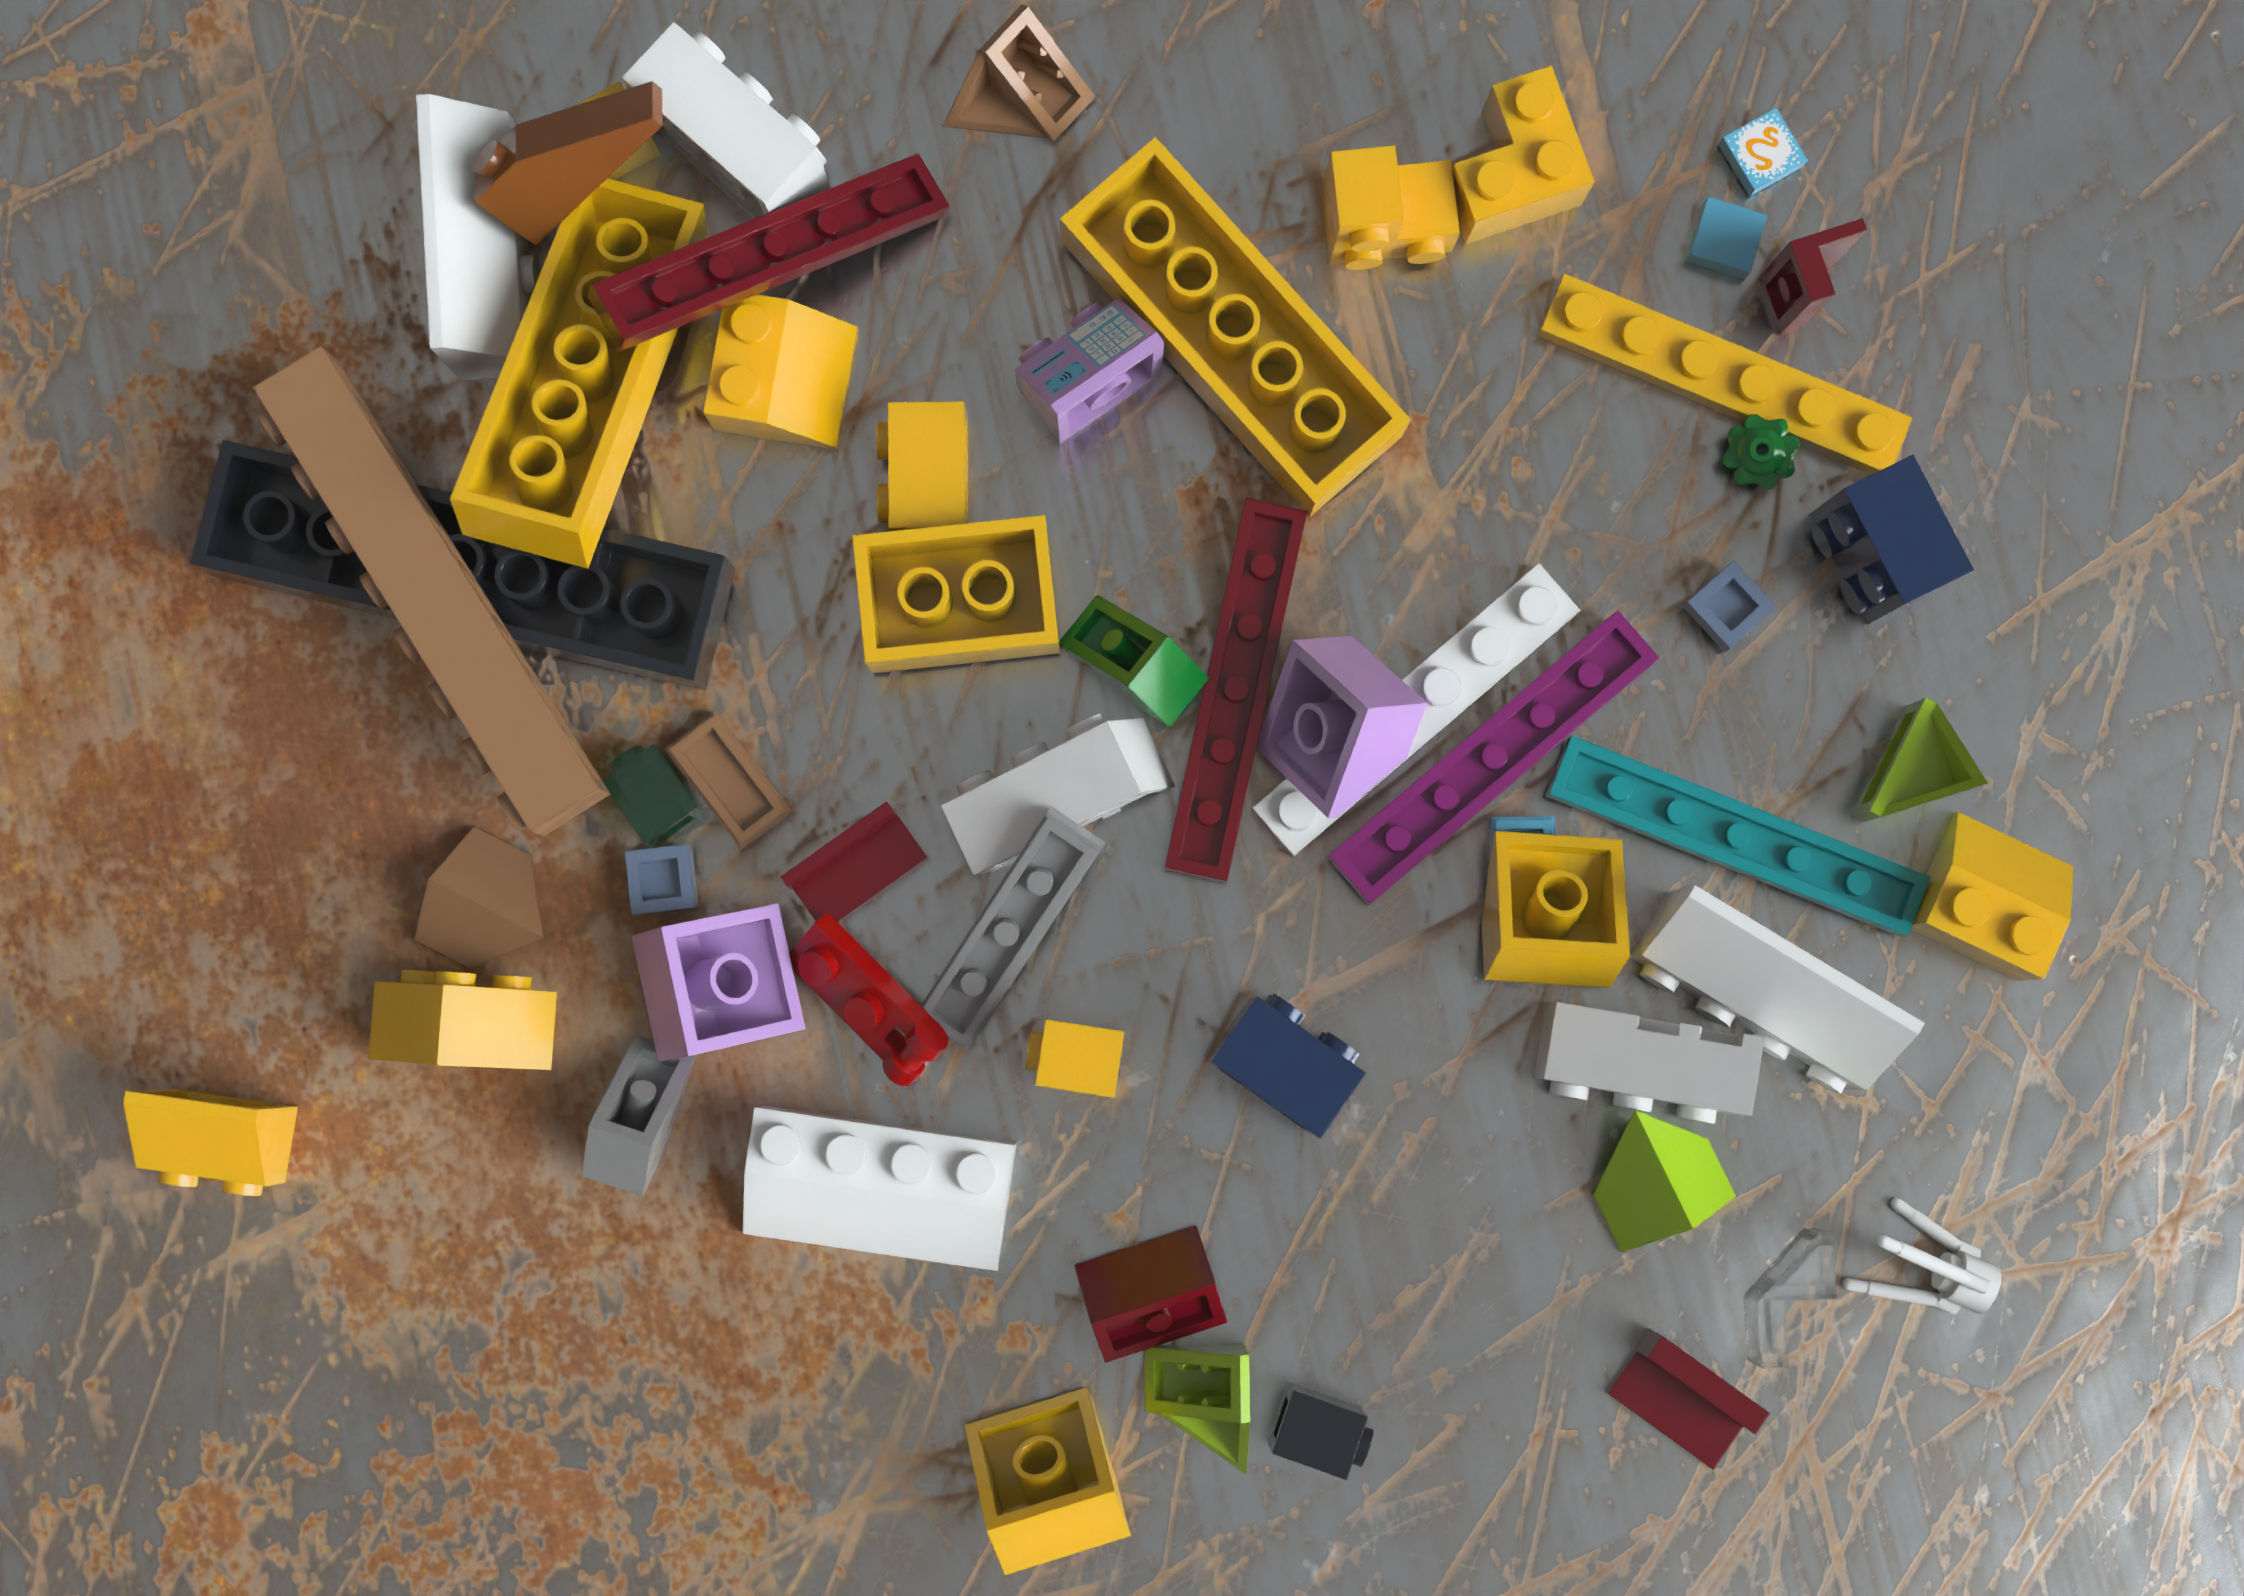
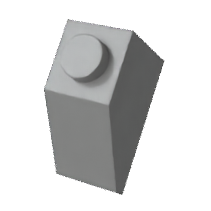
[581,1036,696,1196]

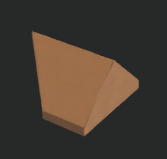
[942,4,1096,141]
[414,827,544,969]

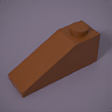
[472,81,663,246]

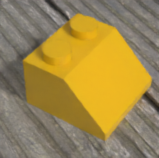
[703,294,858,450]
[1911,812,2074,981]
[1482,831,1630,988]
[123,1088,298,1196]
[964,1387,1131,1575]

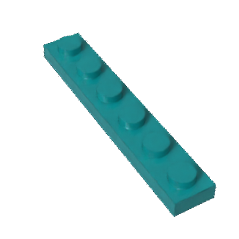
[1545,735,1930,937]

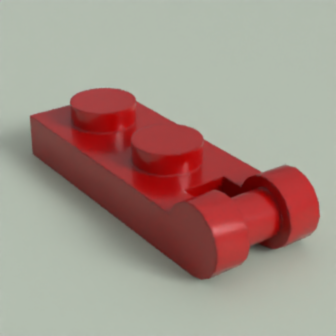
[789,913,948,1086]

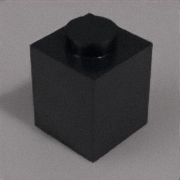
[1268,1382,1374,1480]

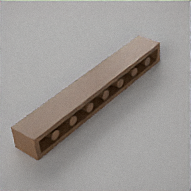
[253,346,610,836]

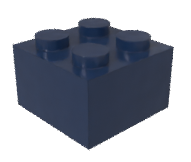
[1810,455,1974,625]
[1206,993,1366,1139]

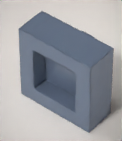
[1682,560,1777,652]
[624,844,699,916]

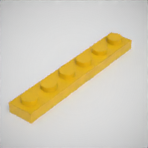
[1537,274,1913,475]

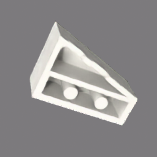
[941,714,1175,876]
[1534,1002,1765,1124]

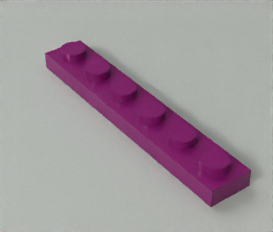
[1327,610,1659,905]

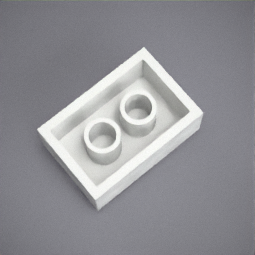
[622,22,831,219]

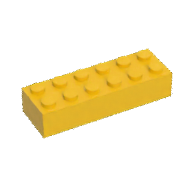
[1060,137,1411,518]
[450,178,708,569]

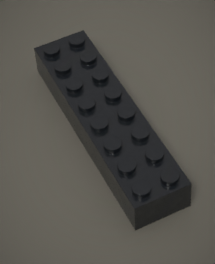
[190,440,736,691]

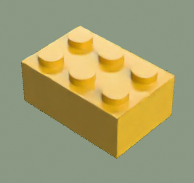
[852,515,1060,673]

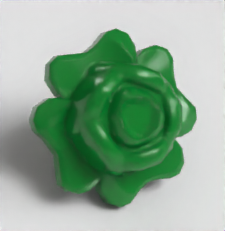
[1722,414,1800,490]

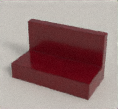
[1758,218,1867,336]
[781,801,929,923]
[1074,1226,1228,1363]
[1606,1329,1770,1470]

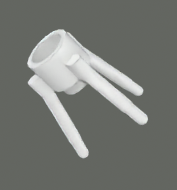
[1842,1198,2002,1315]

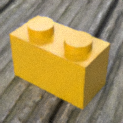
[876,401,968,531]
[1025,1019,1125,1098]

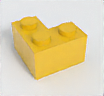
[1452,65,1595,245]
[1321,145,1460,270]
[368,970,557,1070]

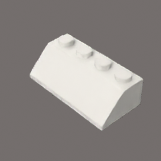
[416,94,540,380]
[1630,885,1925,1094]
[743,1105,1017,1271]

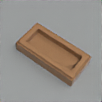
[665,711,794,851]

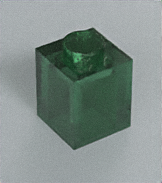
[602,744,707,848]

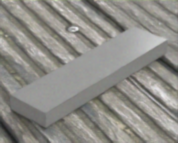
[921,806,1106,1051]

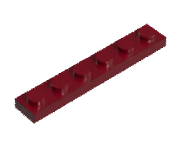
[587,153,950,352]
[1164,498,1307,883]

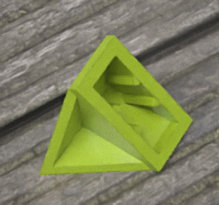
[1852,698,1988,822]
[1591,1110,1736,1252]
[1144,1344,1250,1474]

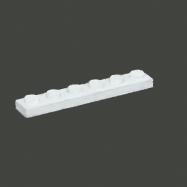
[1251,563,1581,858]

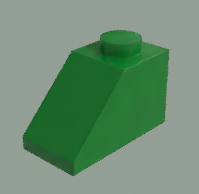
[1059,595,1209,727]

